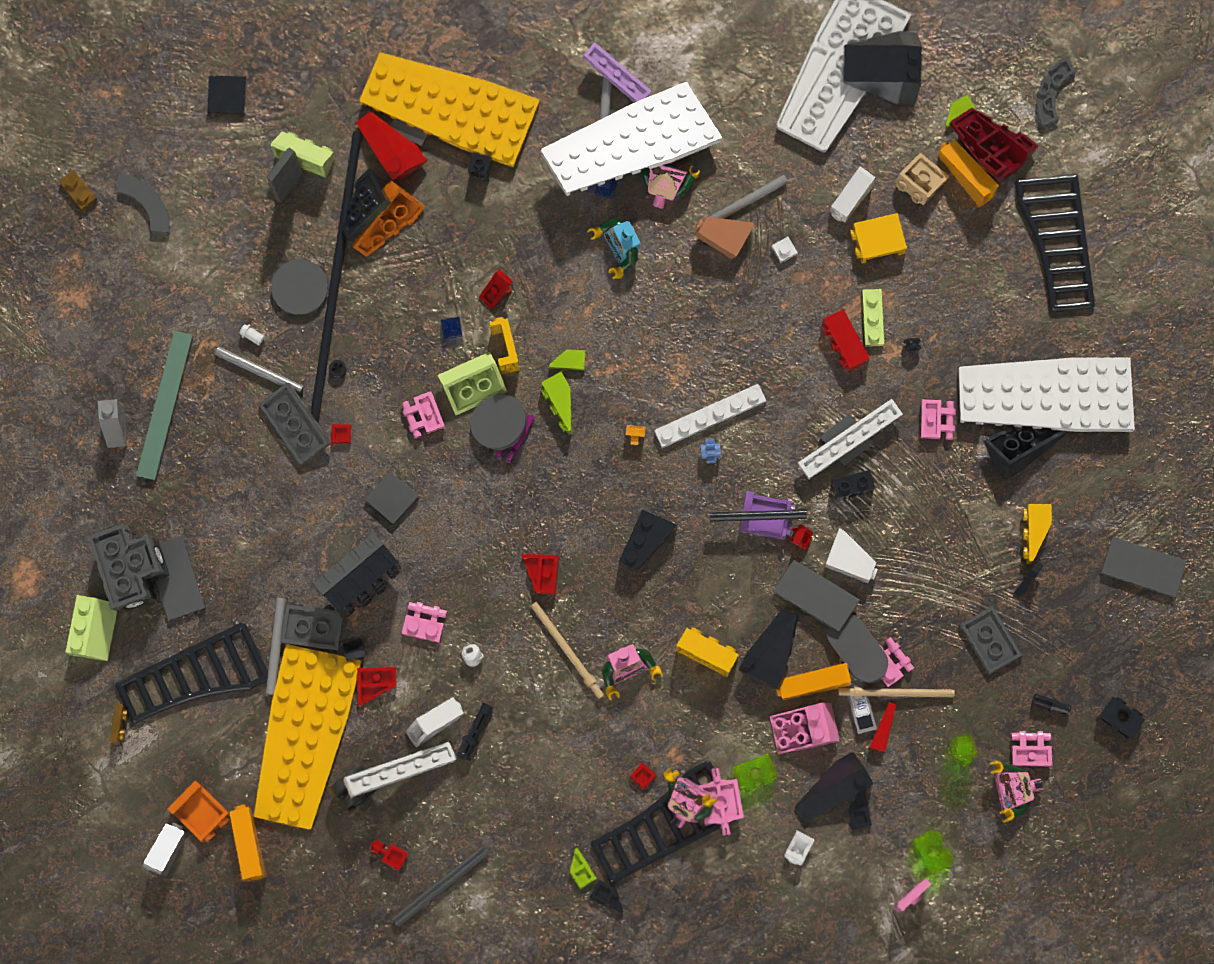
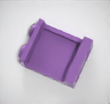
[739,491,795,540]

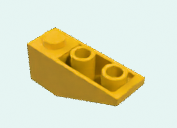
[1023,504,1052,564]

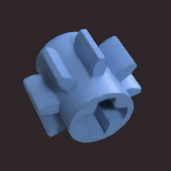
[700,439,721,463]

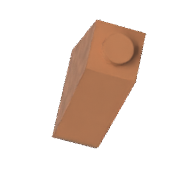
[694,217,755,259]

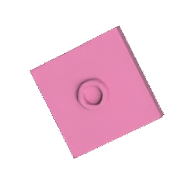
[894,879,931,913]

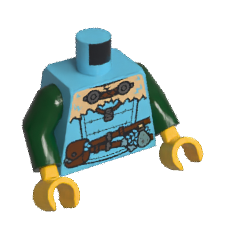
[587,219,641,279]

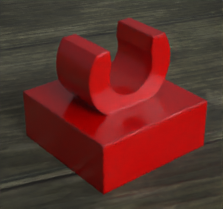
[788,525,813,550]

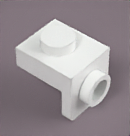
[784,831,814,865]

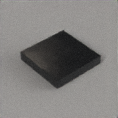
[207,76,247,114]

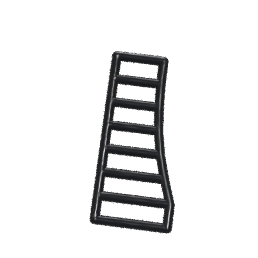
[1015,174,1095,312]
[115,622,268,724]
[591,760,736,883]

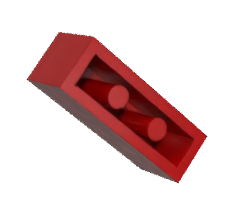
[821,309,870,373]

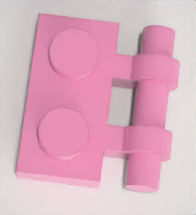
[401,391,445,439]
[921,399,956,440]
[402,602,447,643]
[880,637,914,688]
[1011,731,1052,766]

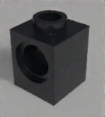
[468,152,492,181]

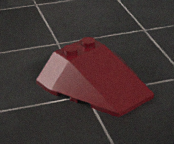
[949,108,1038,183]

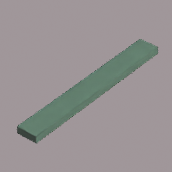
[136,331,193,481]

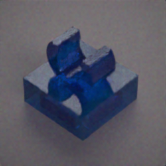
[441,317,463,340]

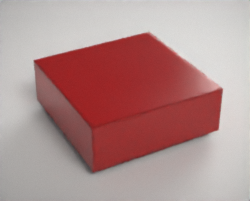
[331,424,351,444]
[629,762,657,790]

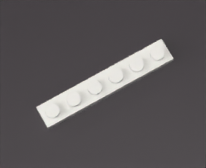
[654,384,766,448]
[798,399,903,480]
[343,742,456,797]

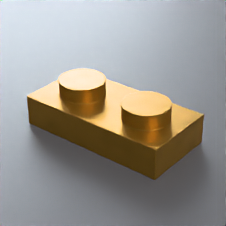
[59,170,97,211]
[109,704,128,745]

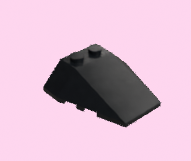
[843,31,922,107]

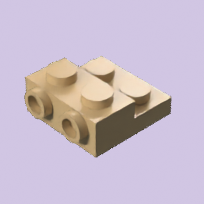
[895,153,949,206]

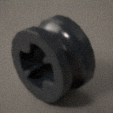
[904,338,921,351]
[329,360,347,379]

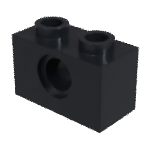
[831,470,875,502]
[1097,697,1145,740]

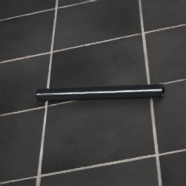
[710,509,807,522]

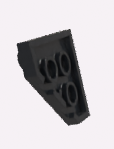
[341,168,391,242]

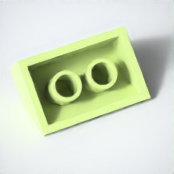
[270,132,335,178]
[438,352,508,415]
[66,595,118,661]

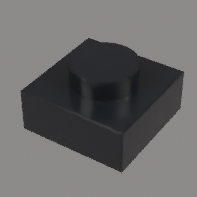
[343,639,366,661]

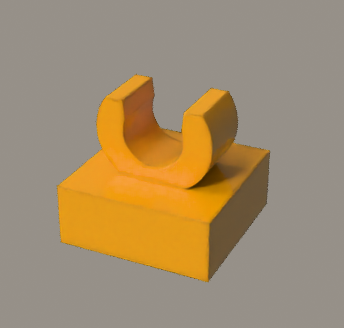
[626,425,646,445]

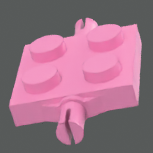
[698,768,744,836]

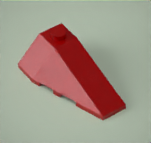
[356,112,428,183]

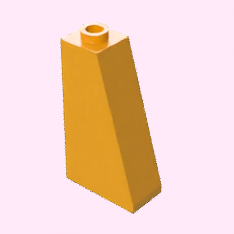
[938,139,999,208]
[776,663,851,701]
[229,805,267,882]

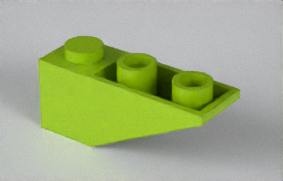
[540,372,572,435]

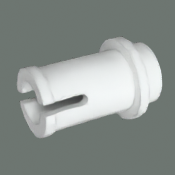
[239,324,265,346]

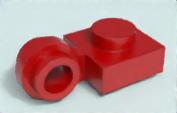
[370,840,408,870]

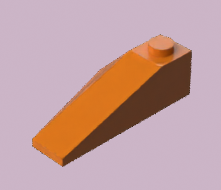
[352,180,425,257]

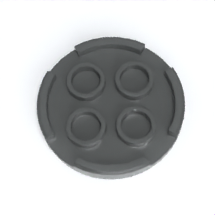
[271,259,328,315]
[471,394,527,450]

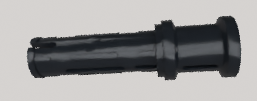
[455,703,493,762]

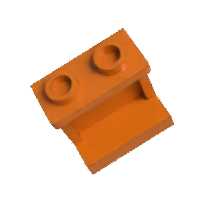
[168,781,230,843]

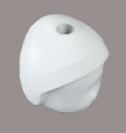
[462,644,483,667]

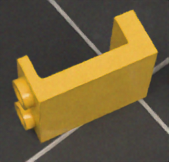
[850,213,907,263]
[489,317,520,375]

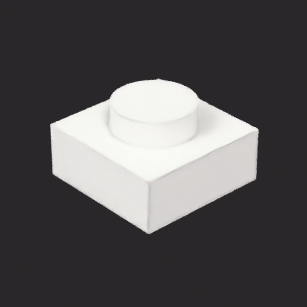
[771,237,798,263]

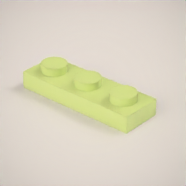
[862,289,884,347]

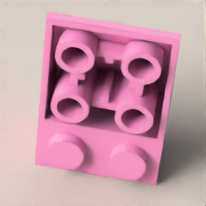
[770,703,840,754]

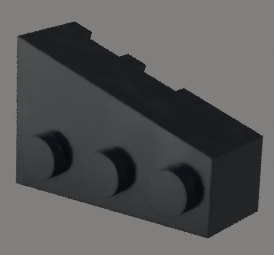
[619,510,678,573]

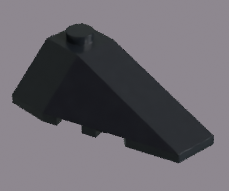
[984,427,1068,479]
[738,609,798,690]
[795,752,874,824]

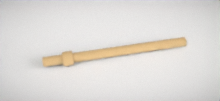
[531,602,605,699]
[838,686,955,698]

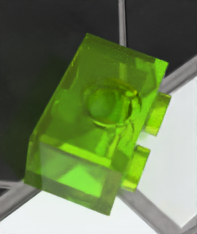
[947,733,978,767]
[732,753,777,792]
[911,829,954,876]

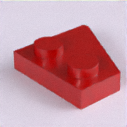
[521,554,559,595]
[357,667,397,706]

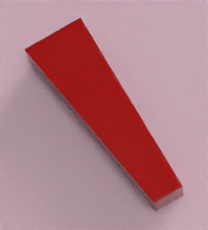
[869,703,896,753]

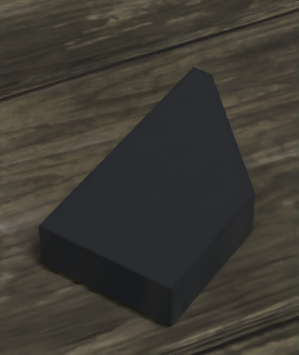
[1014,561,1043,597]
[848,791,872,829]
[590,880,623,914]

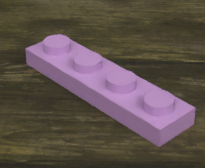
[582,42,651,103]

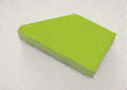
[945,95,977,128]
[549,350,585,370]
[570,848,597,889]

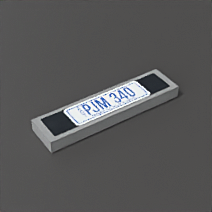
[838,658,877,735]

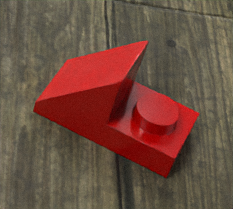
[479,269,513,309]

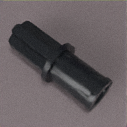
[1032,694,1072,717]

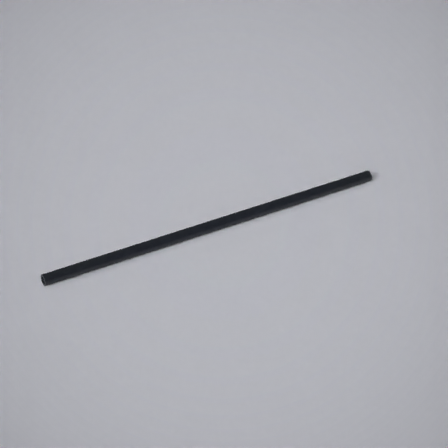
[310,131,362,423]

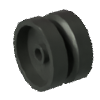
[328,765,379,813]

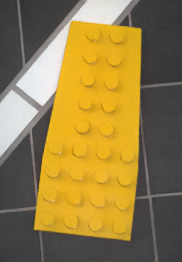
[360,52,540,168]
[254,644,362,830]

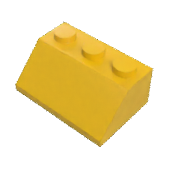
[676,627,739,677]

